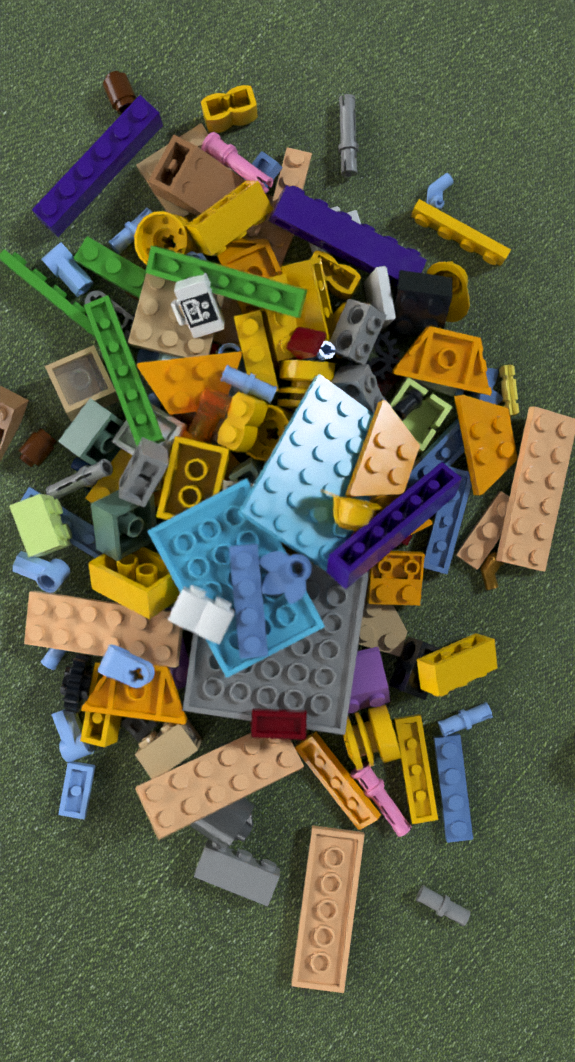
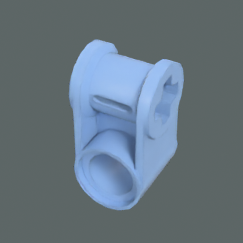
[98,644,155,688]

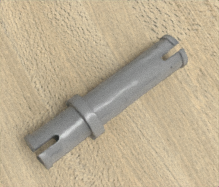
[338,94,359,177]
[46,459,113,500]

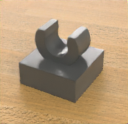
[120,717,159,742]

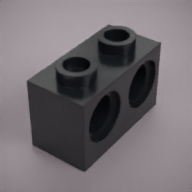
[389,637,440,700]

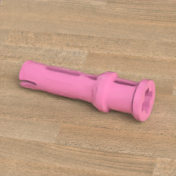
[201,132,273,193]
[350,761,412,837]

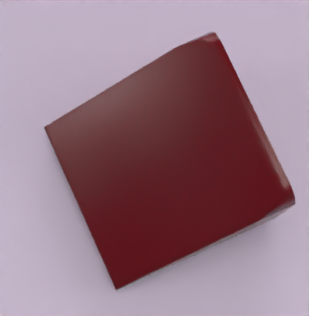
[286,327,327,360]

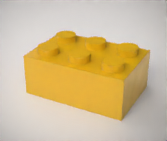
[156,436,231,520]
[89,547,180,619]

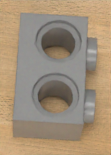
[330,299,387,365]
[331,364,385,413]
[119,437,168,507]

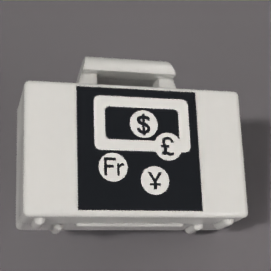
[171,273,225,338]

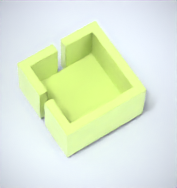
[389,377,452,453]
[9,494,72,557]

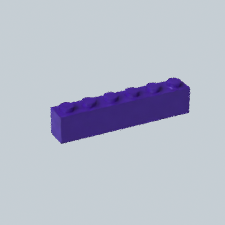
[32,95,163,237]
[268,185,427,287]
[326,462,462,590]

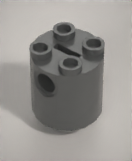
[189,797,254,850]

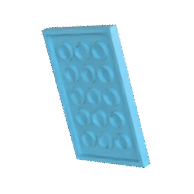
[238,374,374,571]
[148,478,325,678]

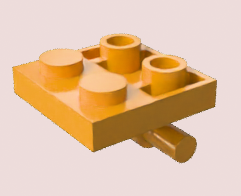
[367,551,425,606]

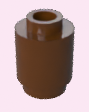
[103,71,136,115]
[18,428,57,468]

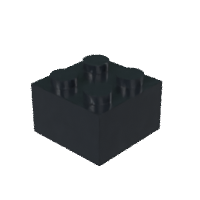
[389,270,452,337]

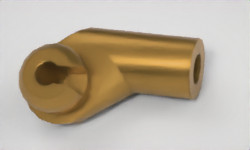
[480,552,504,590]

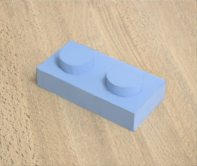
[58,761,96,819]

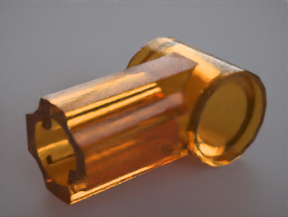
[188,386,232,442]

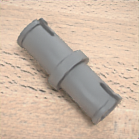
[416,885,471,926]

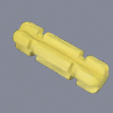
[499,365,519,416]

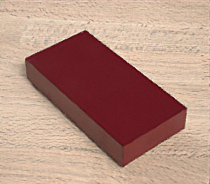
[251,708,307,740]

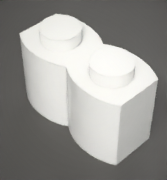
[168,585,235,644]

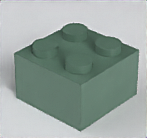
[59,398,124,465]
[91,490,157,561]

